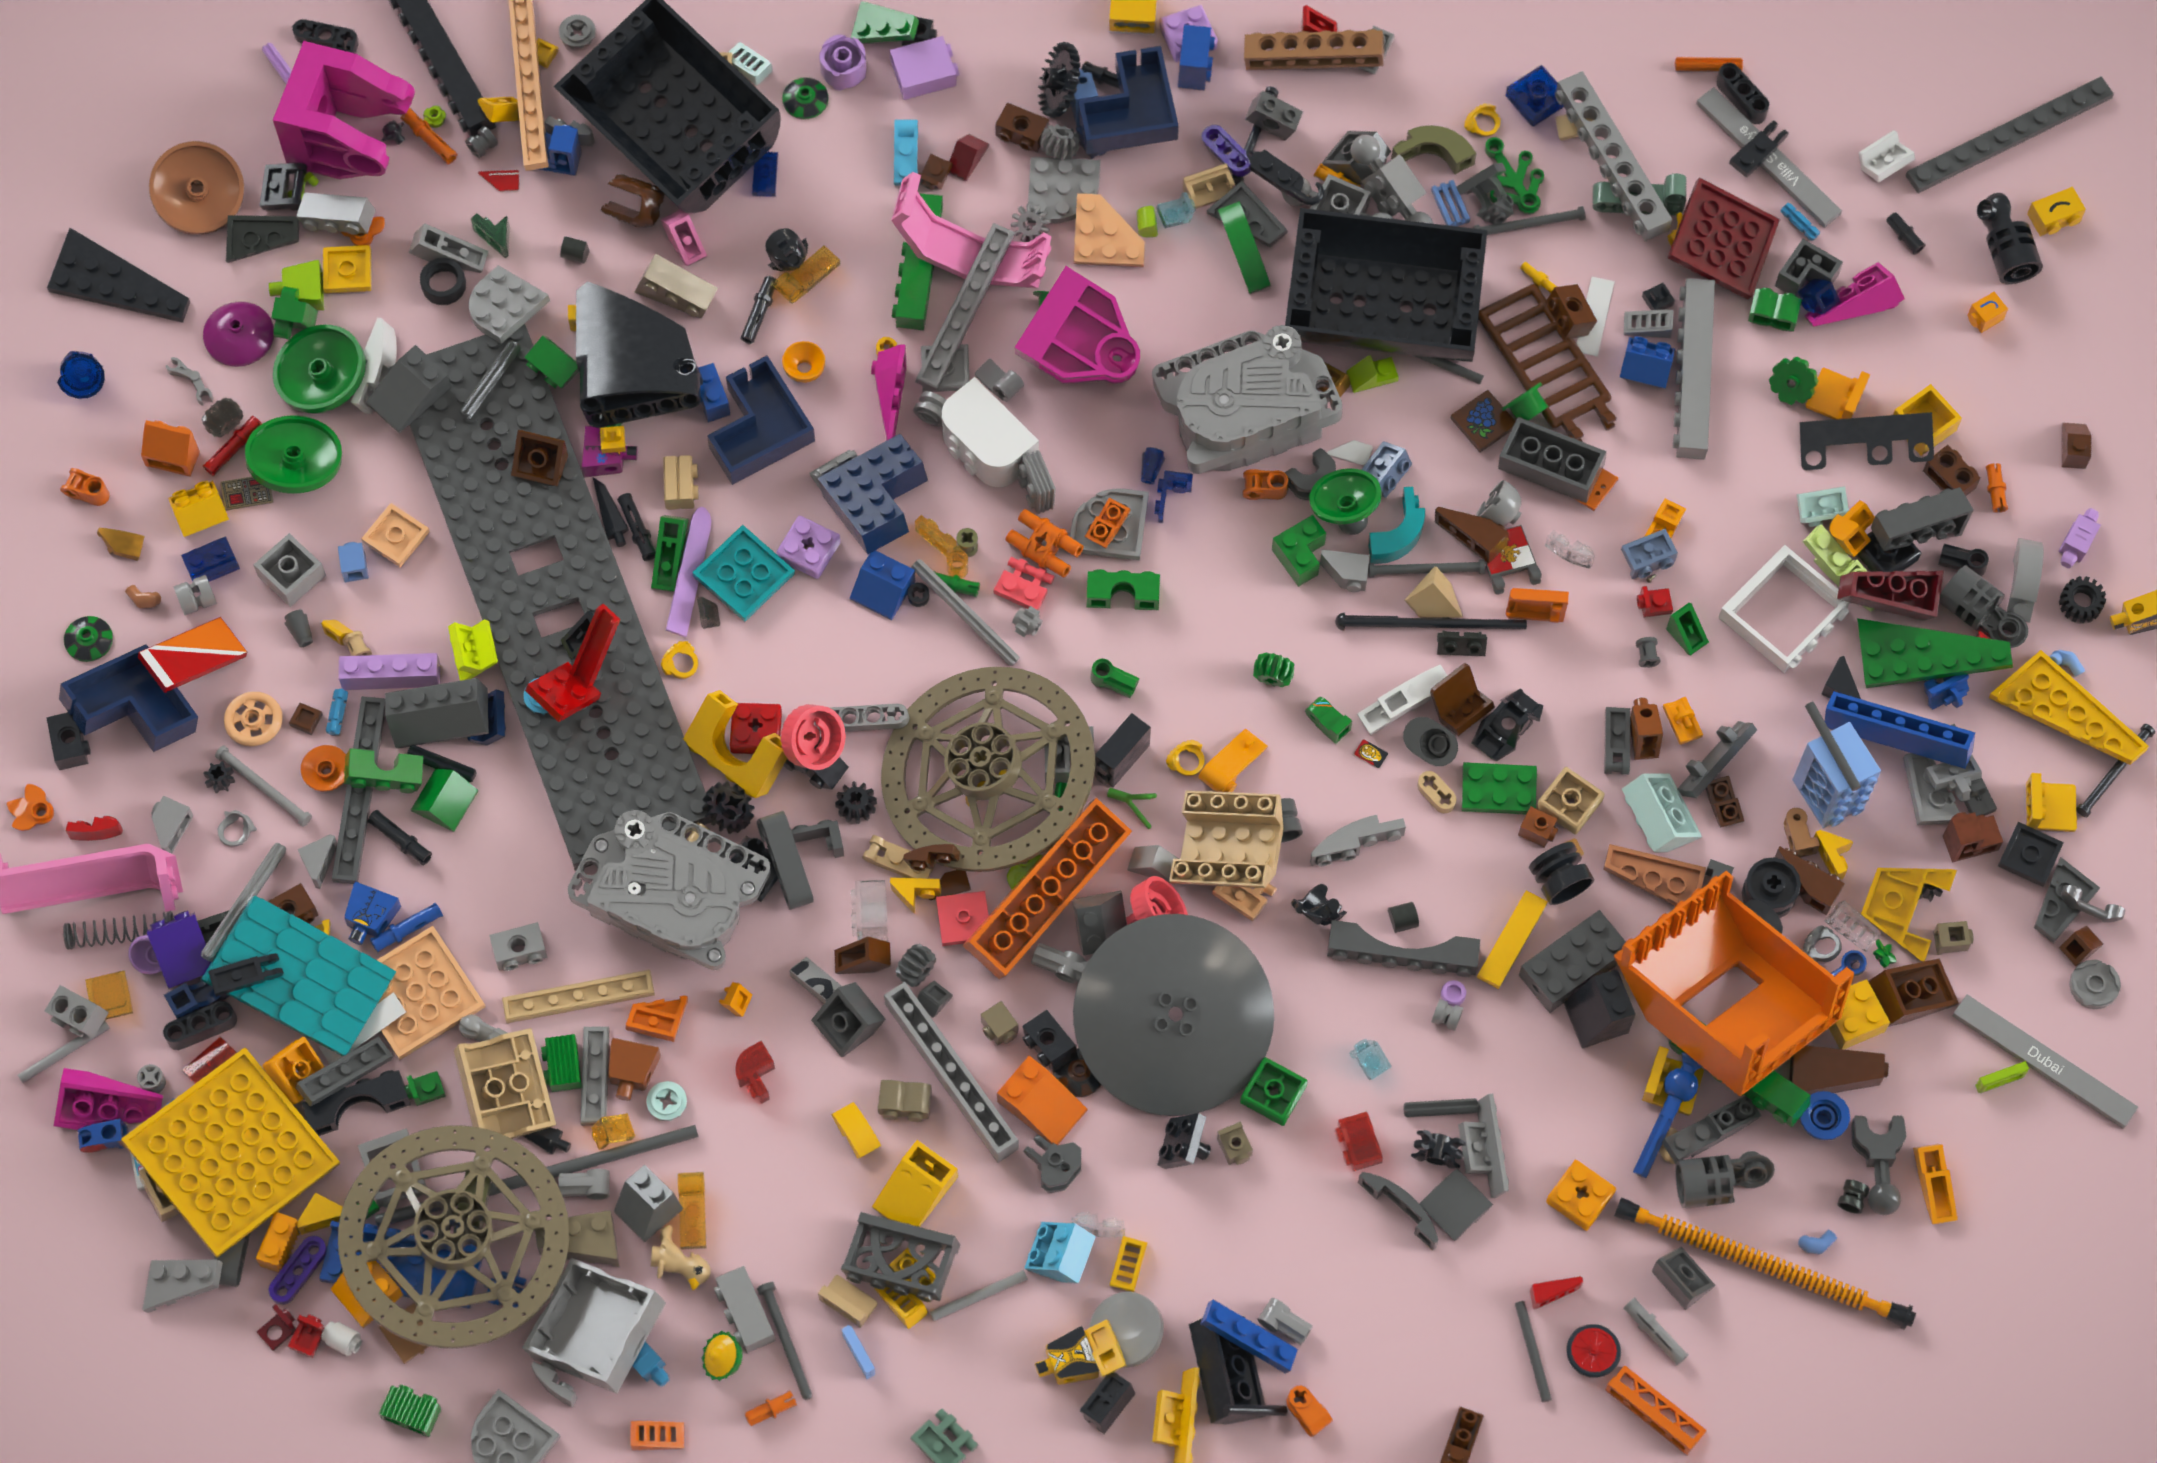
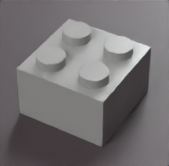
[253,533,326,607]

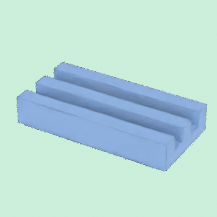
[841,1325,875,1379]

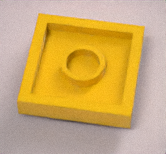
[323,245,371,293]

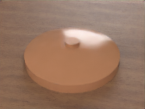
[149,141,244,235]

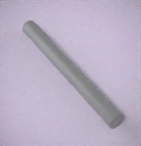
[18,1020,110,1083]
[930,1270,1027,1321]

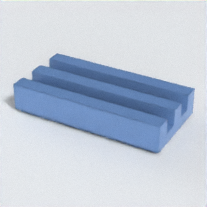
[1431,180,1470,226]

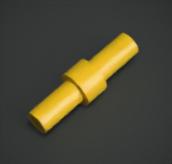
[1520,262,1557,293]

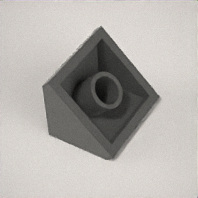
[1652,1247,1715,1310]

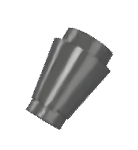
[284,609,313,647]

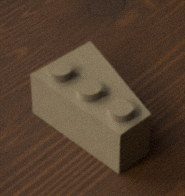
[535,1210,620,1267]

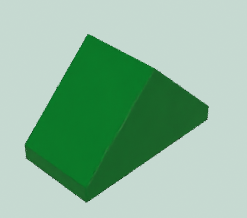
[1666,602,1709,656]

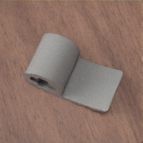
[975,359,1024,402]

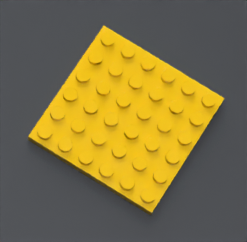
[121,1047,340,1258]

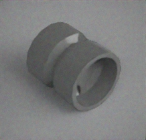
[1281,798,1303,842]

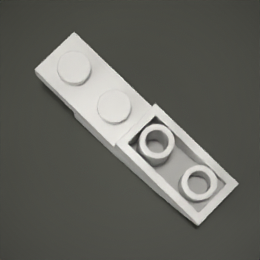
[351,318,397,414]
[1357,665,1448,735]

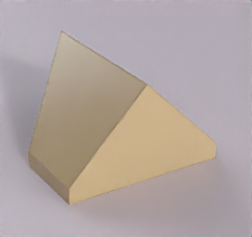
[1404,567,1463,617]

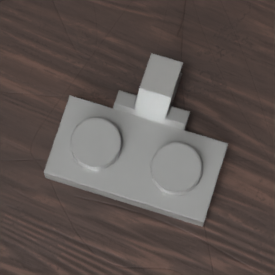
[1926,755,1982,802]

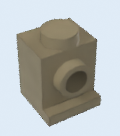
[1933,921,1974,955]
[1217,1121,1253,1165]

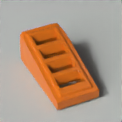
[631,1421,684,1450]

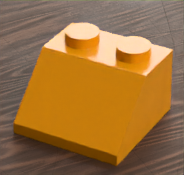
[331,1260,403,1328]

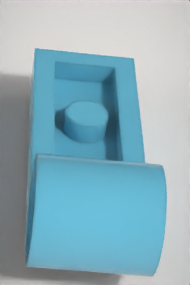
[894,120,918,185]

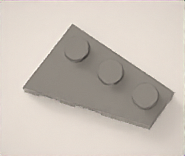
[143,1260,223,1313]

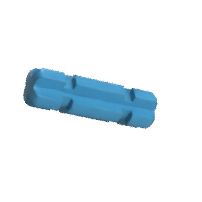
[1781,203,1820,241]
[326,689,348,736]

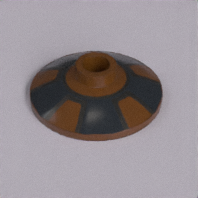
[1054,1048,1101,1097]

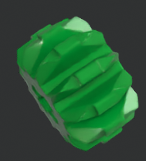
[1253,652,1295,687]

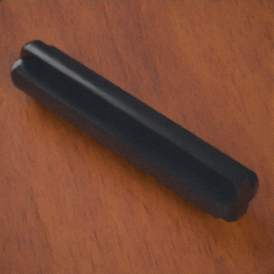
[407,745,477,782]

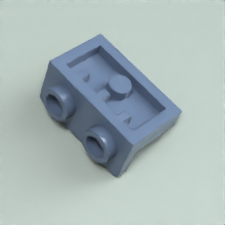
[1361,441,1412,498]
[1621,528,1678,579]

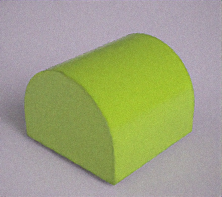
[1136,205,1158,238]

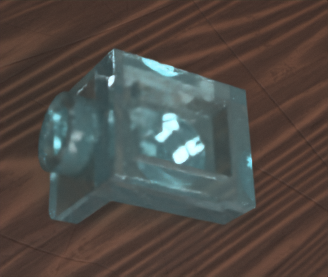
[1349,1039,1392,1080]

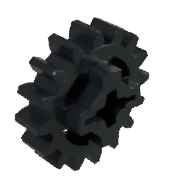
[702,781,755,834]

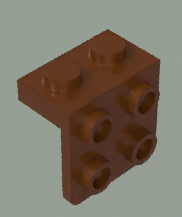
[1430,663,1495,736]

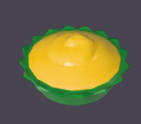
[701,1330,743,1381]

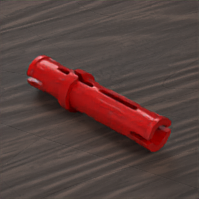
[202,415,261,476]

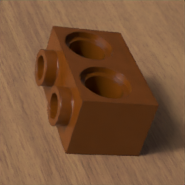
[1923,445,1981,496]

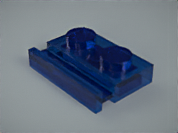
[181,536,240,582]

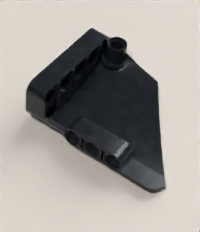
[576,281,703,428]

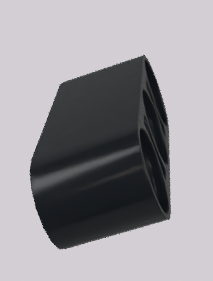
[1716,63,1770,124]
[163,1001,237,1050]

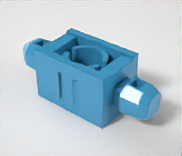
[632,1342,670,1387]

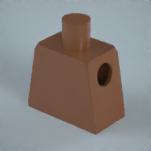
[1630,697,1663,760]
[609,1038,661,1101]

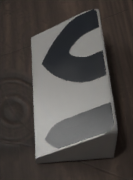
[789,957,841,1004]

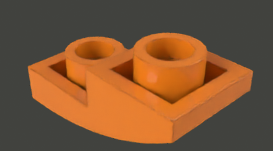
[1085,497,1131,549]

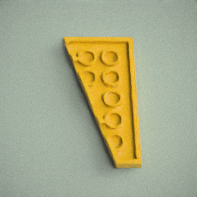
[1989,650,2149,765]

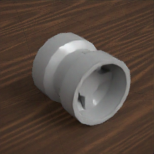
[1431,999,1463,1031]

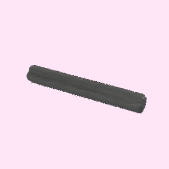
[459,341,521,420]

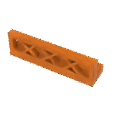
[1605,1365,1707,1455]

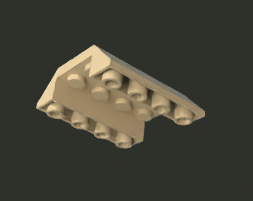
[1169,790,1283,888]

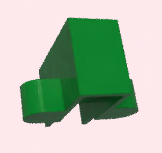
[271,286,318,340]

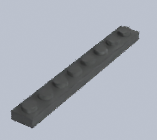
[332,696,385,884]

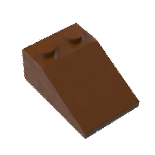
[1868,958,1959,1027]

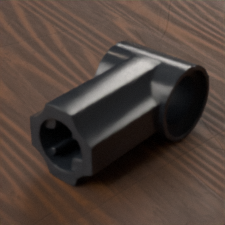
[1938,544,1989,576]

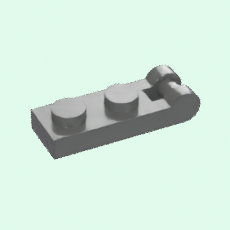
[1604,707,1630,775]

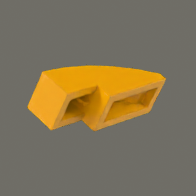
[1913,1144,1958,1224]

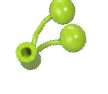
[287,172,319,200]

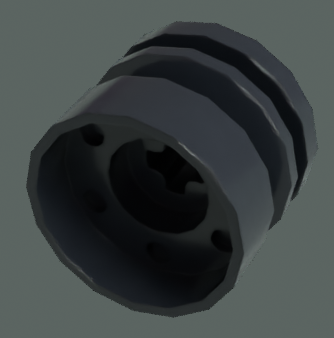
[1528,842,1595,905]

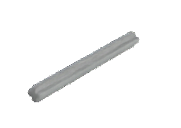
[911,559,1019,666]
[201,843,286,962]

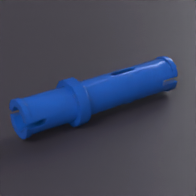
[370,902,443,953]

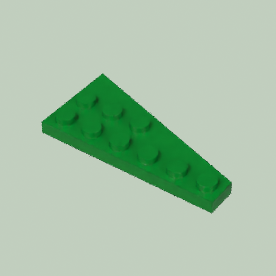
[1857,618,2013,688]

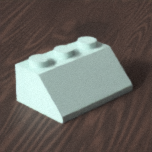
[1622,774,1702,852]

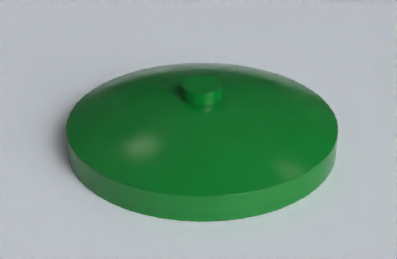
[273,324,366,413]
[245,416,342,494]

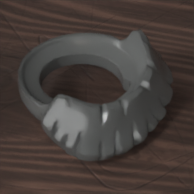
[1803,926,1842,962]

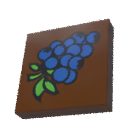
[1450,390,1516,453]

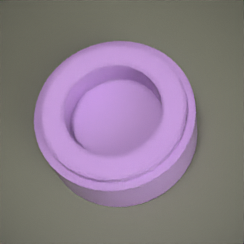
[1441,980,1466,1006]

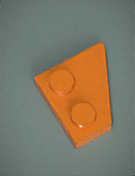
[626,995,688,1042]

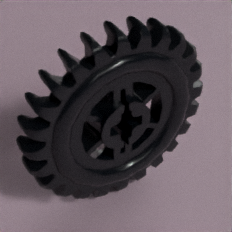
[1037,42,1081,118]

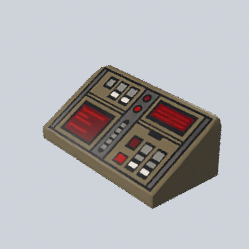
[221,477,273,510]

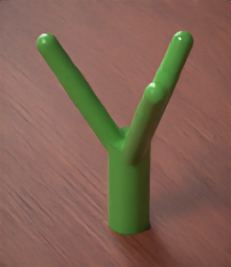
[1107,788,1157,829]

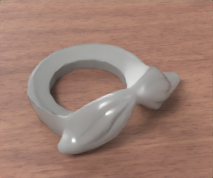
[218,810,257,846]

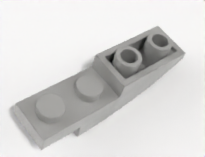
[1310,814,1406,866]

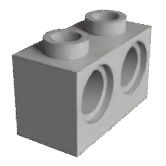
[45,985,109,1039]

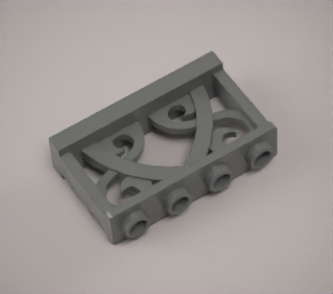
[841,1212,960,1302]

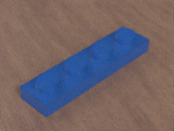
[1201,1299,1298,1374]

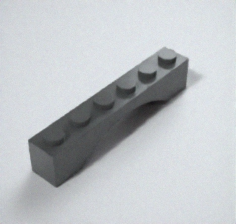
[1327,920,1481,977]

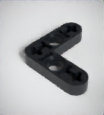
[292,19,358,53]

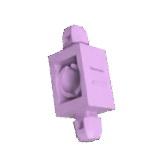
[2058,508,2101,568]

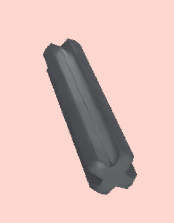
[1403,1098,1478,1117]

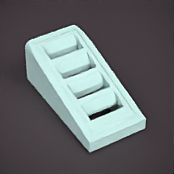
[729,42,773,86]

